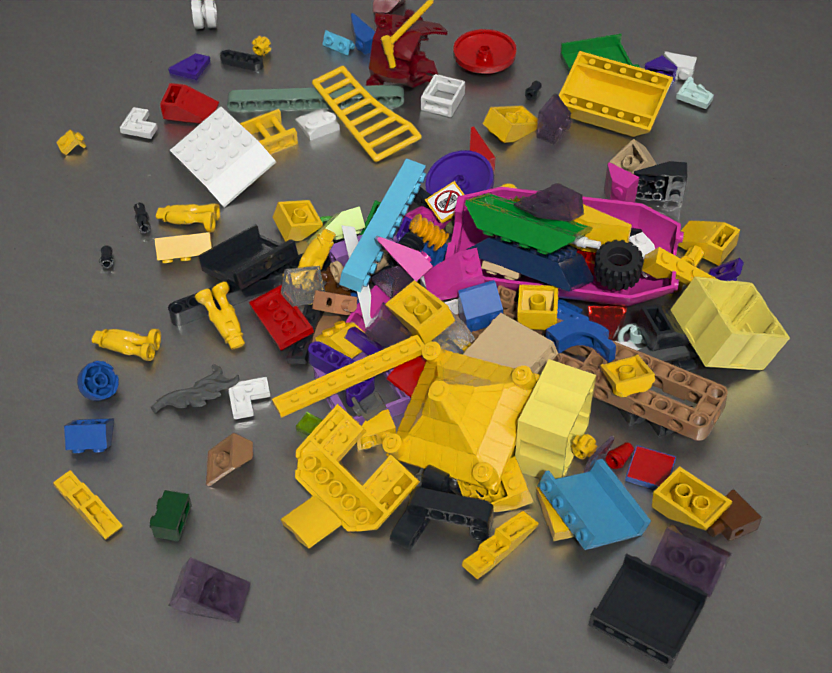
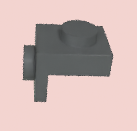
[351,391,387,421]

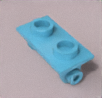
[323,30,355,55]

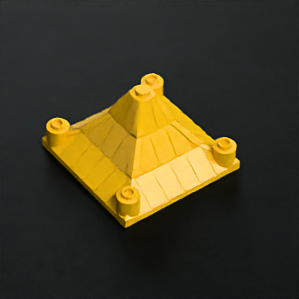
[382,341,541,492]

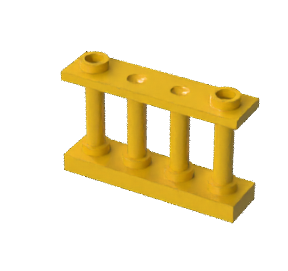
[239,109,298,154]

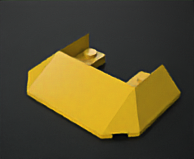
[295,404,420,532]

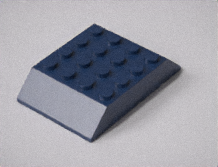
[466,235,594,292]

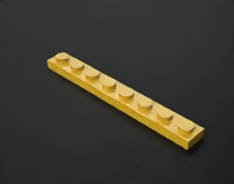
[272,335,425,418]

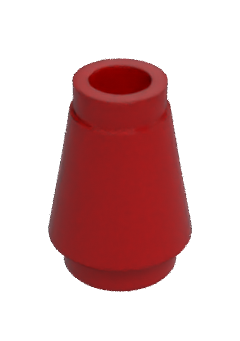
[606,442,634,469]

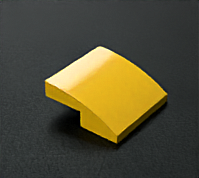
[281,496,342,549]

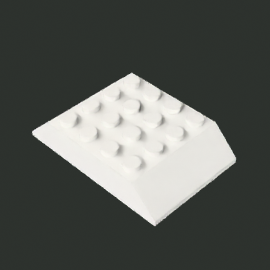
[168,107,276,207]

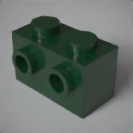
[149,490,192,541]

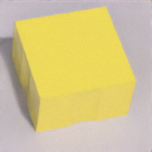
[671,277,790,370]
[515,359,596,479]

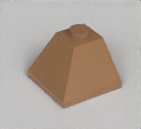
[206,433,253,486]

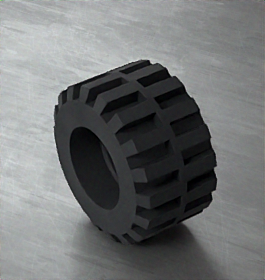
[594,240,643,291]

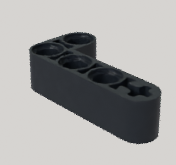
[390,465,450,550]
[407,487,494,541]

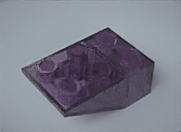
[514,183,584,222]
[168,557,251,623]

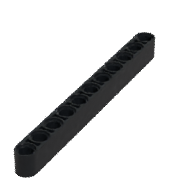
[168,238,345,326]

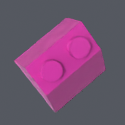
[604,162,639,203]

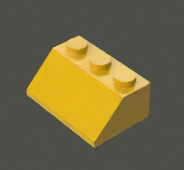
[155,232,213,263]

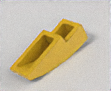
[536,487,574,541]

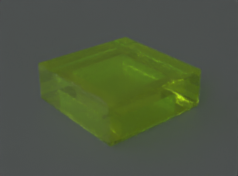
[296,412,322,436]

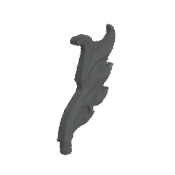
[151,364,240,413]

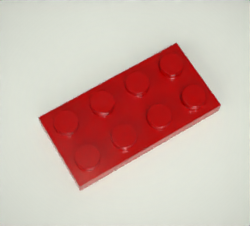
[249,285,314,351]

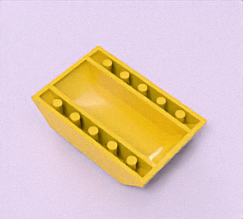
[555,51,673,137]

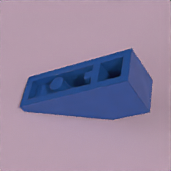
[351,13,375,55]

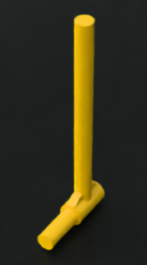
[381,0,434,68]

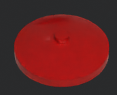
[453,29,516,74]

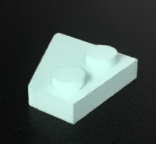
[676,76,714,109]

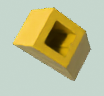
[356,409,396,451]

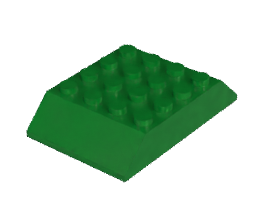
[465,193,593,254]

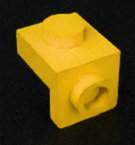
[56,129,86,155]

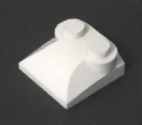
[295,108,340,141]

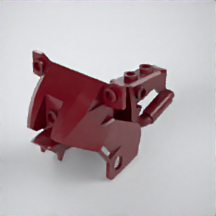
[366,9,448,88]

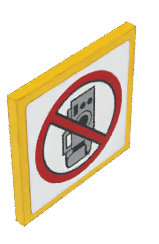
[425,181,465,224]

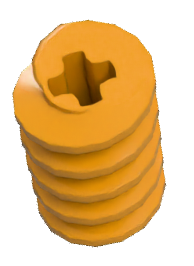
[409,214,449,251]

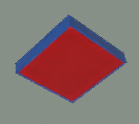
[625,445,676,490]

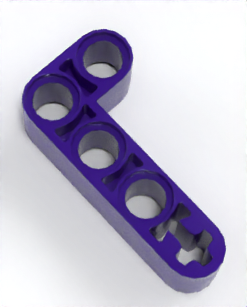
[308,341,375,407]

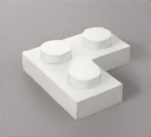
[120,107,158,139]
[228,377,270,419]

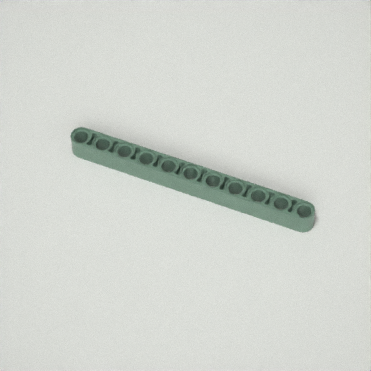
[227,85,404,112]

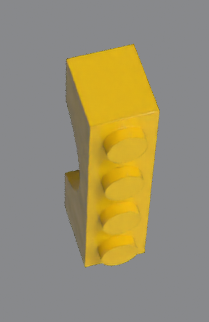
[642,247,717,287]

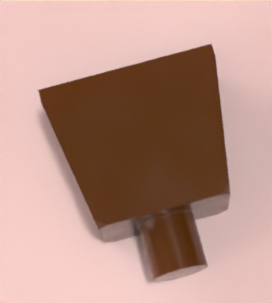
[707,489,762,541]

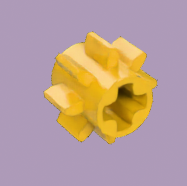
[252,36,271,56]
[571,434,598,459]

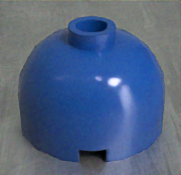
[77,361,119,401]

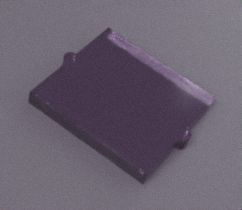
[584,436,615,473]

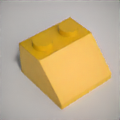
[272,200,323,242]
[518,285,558,330]
[315,321,367,358]

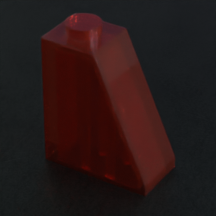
[587,306,627,341]

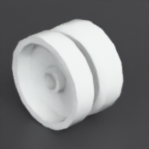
[191,0,217,30]

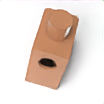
[312,290,357,315]

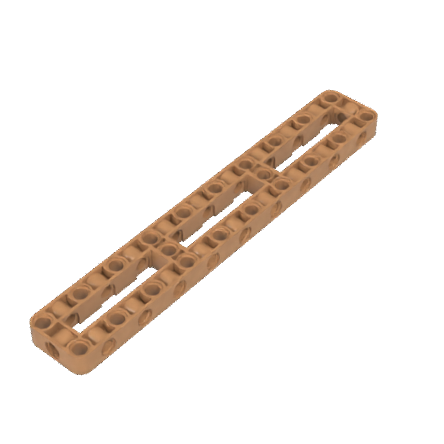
[382,267,728,441]

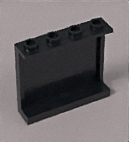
[198,224,299,290]
[588,553,708,669]

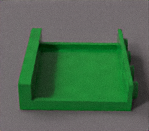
[560,34,640,72]

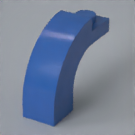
[546,319,616,362]

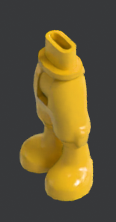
[156,203,220,233]
[282,228,336,291]
[195,282,245,350]
[92,328,161,361]

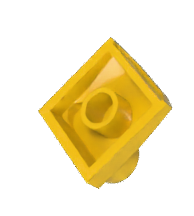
[600,355,655,397]

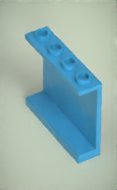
[538,459,651,550]

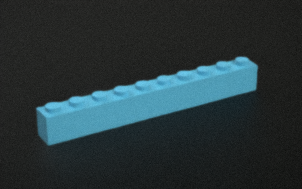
[339,158,427,292]

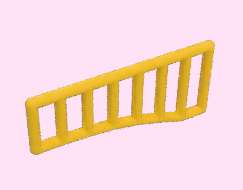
[312,65,422,162]

